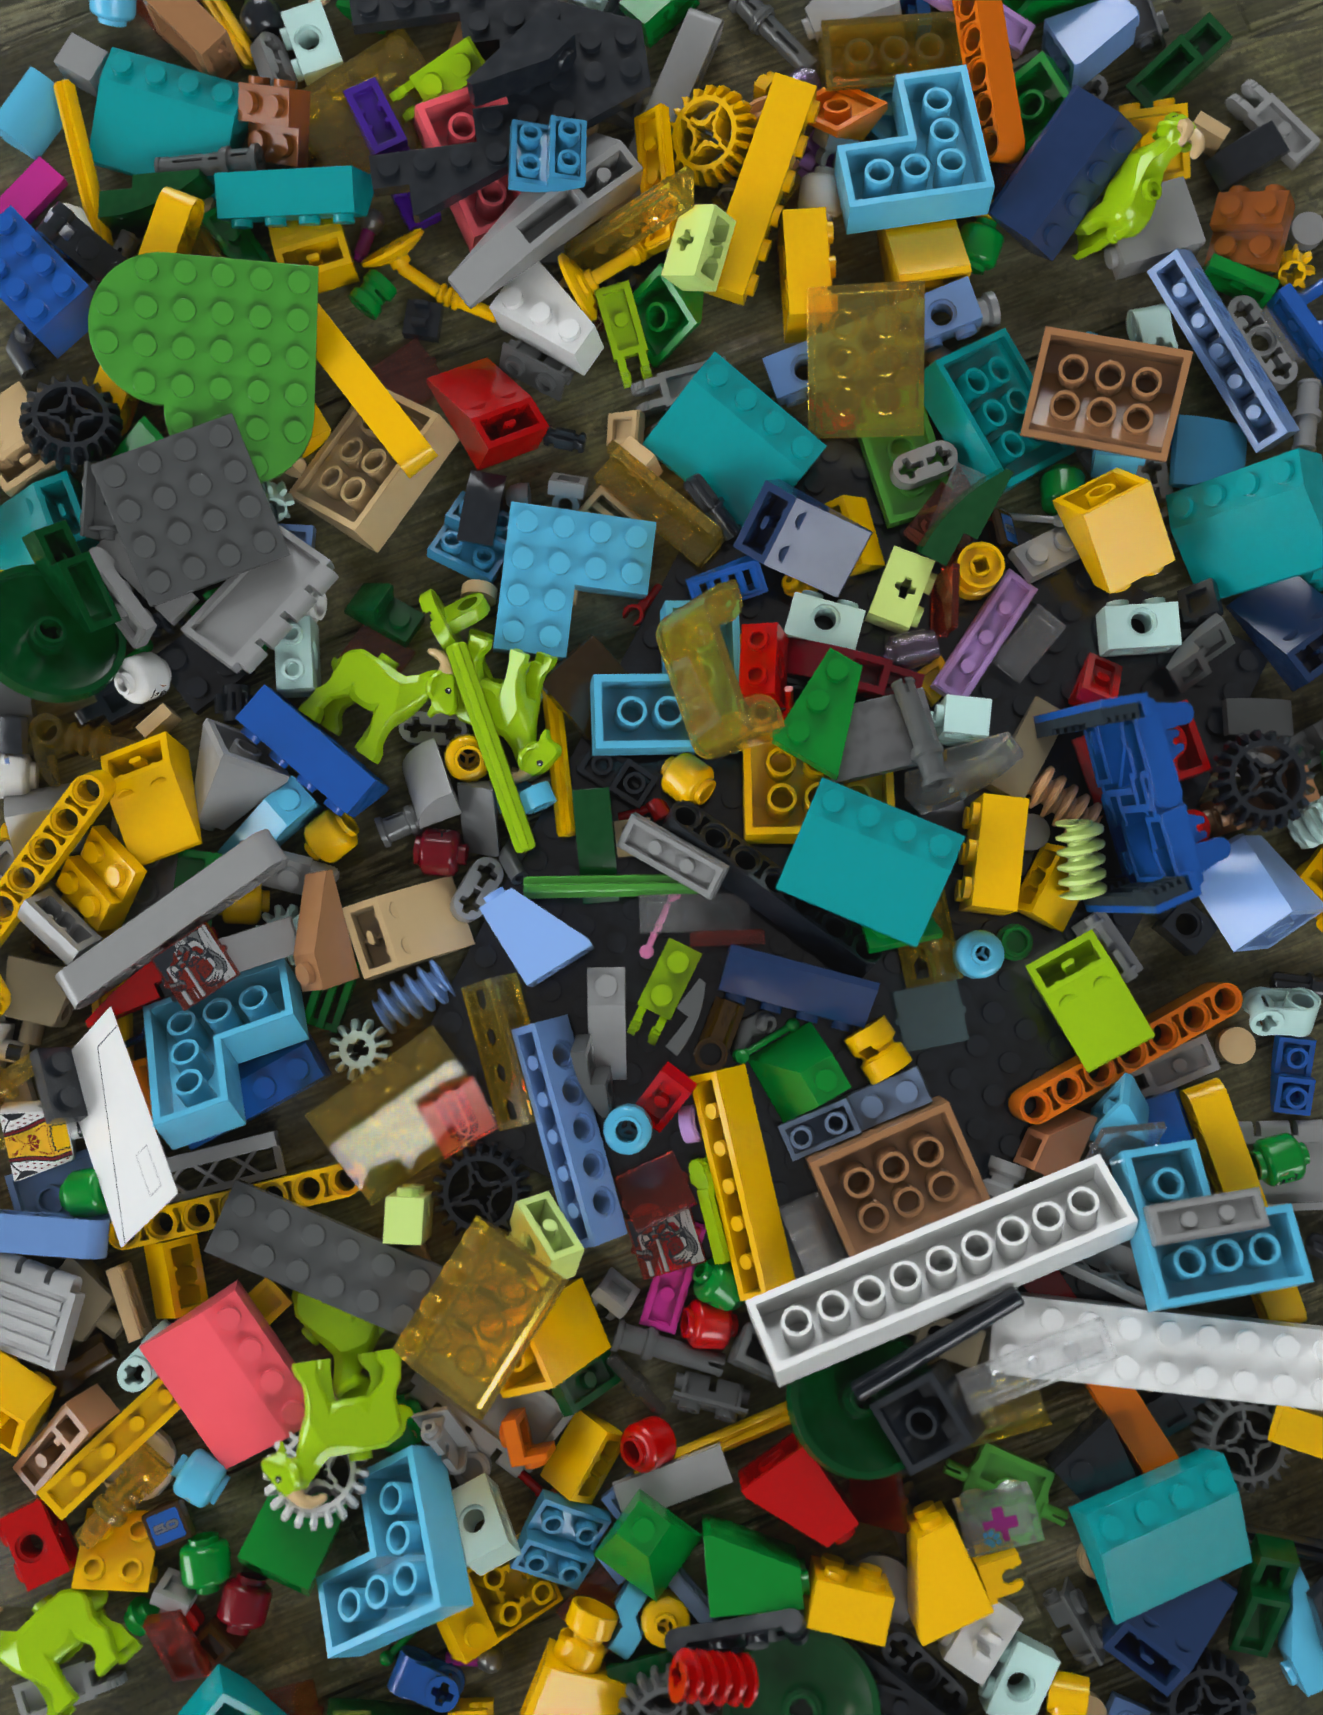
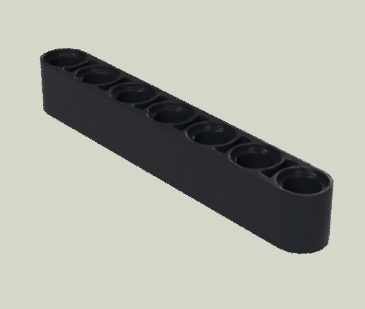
[661,800,883,978]

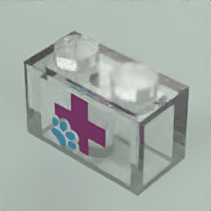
[953,1480,1045,1558]

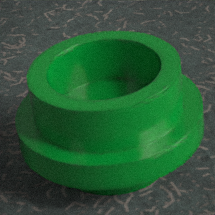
[996,924,1033,961]
[124,1596,161,1637]

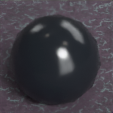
[239,0,284,40]

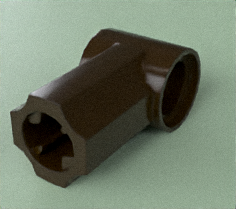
[693,996,746,1071]
[36,1331,120,1401]

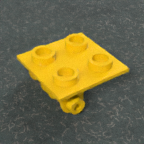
[71,1508,158,1593]

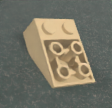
[0,381,80,498]
[342,876,475,980]

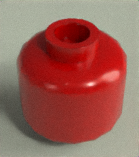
[680,1299,738,1349]
[620,1416,676,1473]

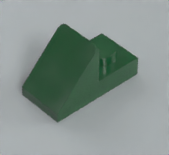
[344,583,425,648]
[551,1349,623,1417]

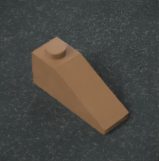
[293,869,360,992]
[12,1383,121,1496]

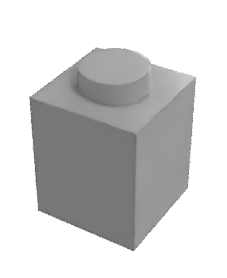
[54,33,109,97]

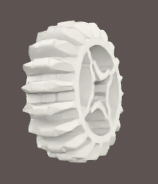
[263,1431,369,1531]

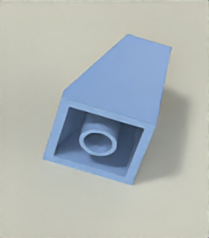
[1199,833,1323,952]
[479,887,595,988]

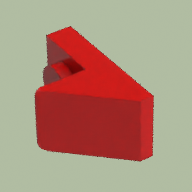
[1068,652,1123,706]
[635,1062,698,1133]

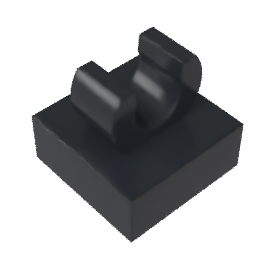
[402,299,444,343]
[1177,578,1224,627]

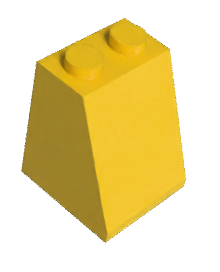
[877,219,972,307]
[1052,467,1175,594]
[473,1277,611,1399]
[906,1500,994,1646]
[519,1638,628,1715]

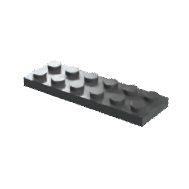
[204,1179,446,1341]

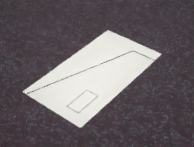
[71,1007,178,1247]

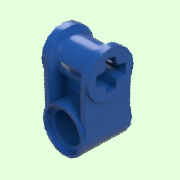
[387,1645,466,1713]

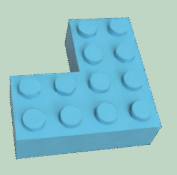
[834,65,995,235]
[493,501,657,661]
[590,600,745,756]
[143,958,309,1150]
[1109,1139,1314,1313]
[316,1445,474,1659]

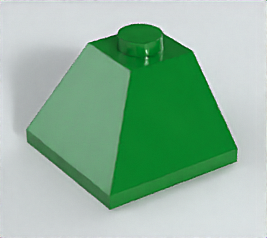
[1014,50,1072,159]
[633,263,704,368]
[748,1022,852,1123]
[594,1488,702,1602]

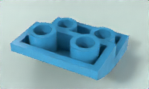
[508,115,587,192]
[1169,415,1247,489]
[427,491,509,584]
[509,1489,611,1590]

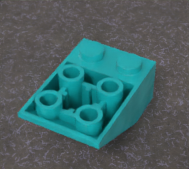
[0,470,101,570]

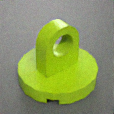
[419,589,490,652]

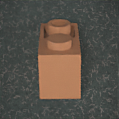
[1013,1108,1098,1176]

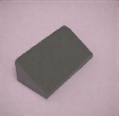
[457,780,501,857]

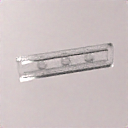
[955,1317,1118,1415]

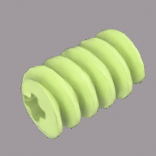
[1055,819,1107,900]

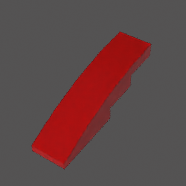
[85,927,221,1029]

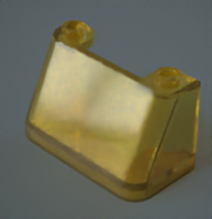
[656,579,785,759]

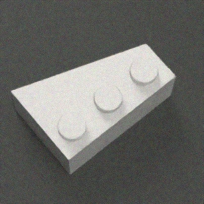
[489,261,604,376]

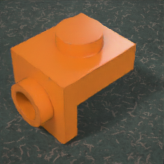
[499,1407,556,1470]

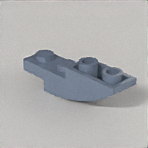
[778,1065,933,1161]

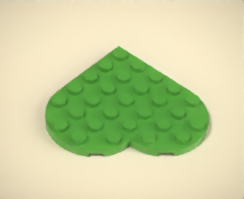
[88,252,319,484]

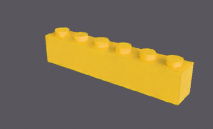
[703,72,821,306]
[689,1064,795,1301]

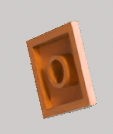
[808,80,888,141]

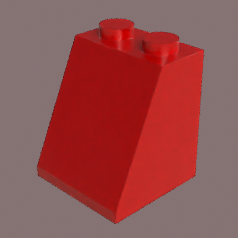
[738,1431,859,1548]

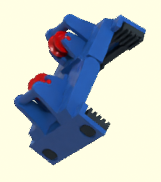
[1033,692,1231,914]

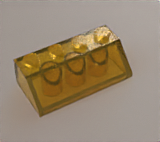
[817,11,962,91]

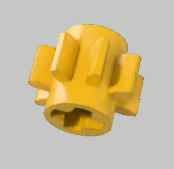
[1273,244,1315,289]

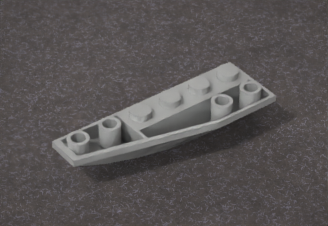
[448,132,644,309]

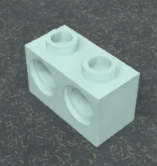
[930,694,992,748]

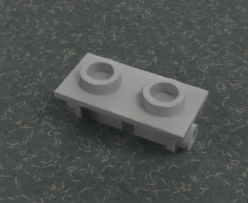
[1071,912,1144,983]
[412,1406,478,1475]

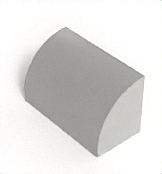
[402,738,462,829]
[17,888,103,965]

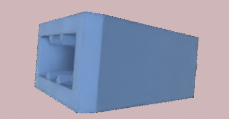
[1042,0,1140,88]

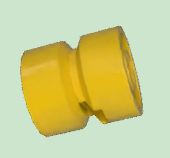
[949,541,1005,601]
[843,1015,913,1085]
[553,1596,619,1674]

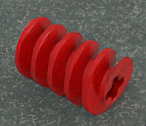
[668,1648,759,1708]

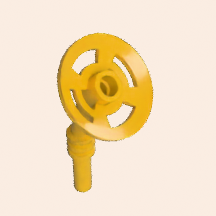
[361,228,496,323]
[558,238,653,322]

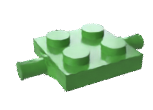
[942,1439,1068,1545]

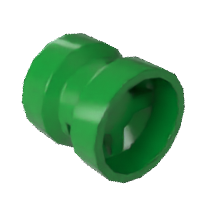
[348,268,398,320]

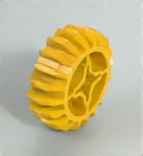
[670,84,758,188]

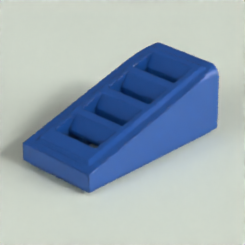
[685,555,768,601]

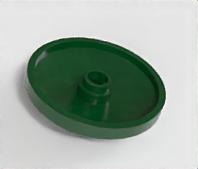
[0,564,127,703]
[786,1334,928,1480]
[723,1628,881,1715]

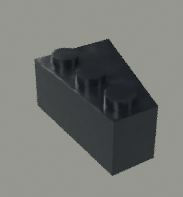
[1044,1408,1136,1501]

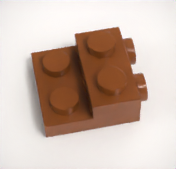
[238,75,311,168]
[1204,184,1296,272]

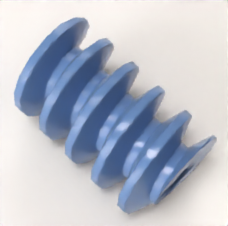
[372,959,456,1034]

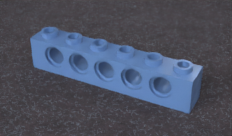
[1147,248,1300,453]
[762,276,983,407]
[511,1015,628,1248]

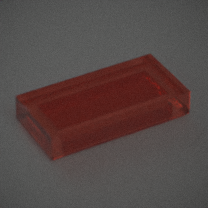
[689,929,765,948]
[142,1609,212,1683]

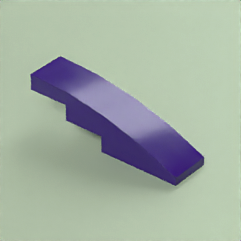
[343,77,442,232]

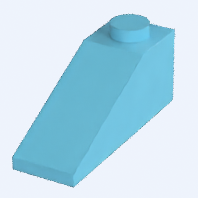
[218,775,325,856]
[1278,1567,1323,1697]

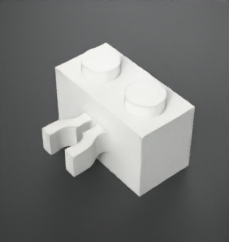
[937,1597,1024,1686]

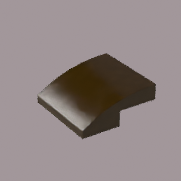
[542,635,628,741]

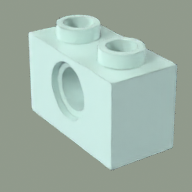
[279,0,349,94]
[784,590,866,650]
[1096,597,1182,657]
[275,616,321,698]
[452,1473,522,1576]
[978,1631,1061,1715]

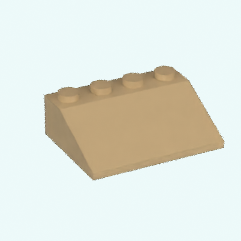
[288,389,459,553]

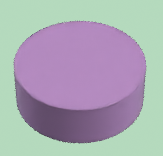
[678,1104,703,1144]

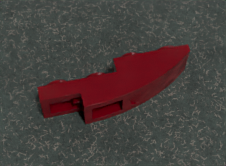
[787,638,925,699]

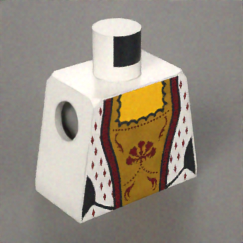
[0,1100,83,1182]

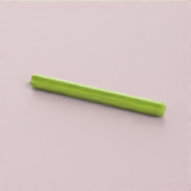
[446,642,536,853]

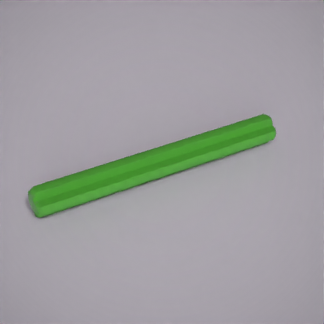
[523,874,700,899]

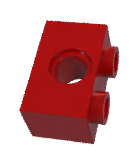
[738,622,789,709]
[0,1497,79,1592]

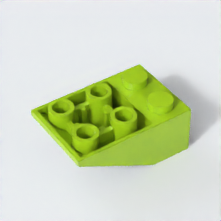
[1025,929,1156,1073]

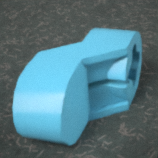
[496,781,557,814]
[607,1580,648,1660]

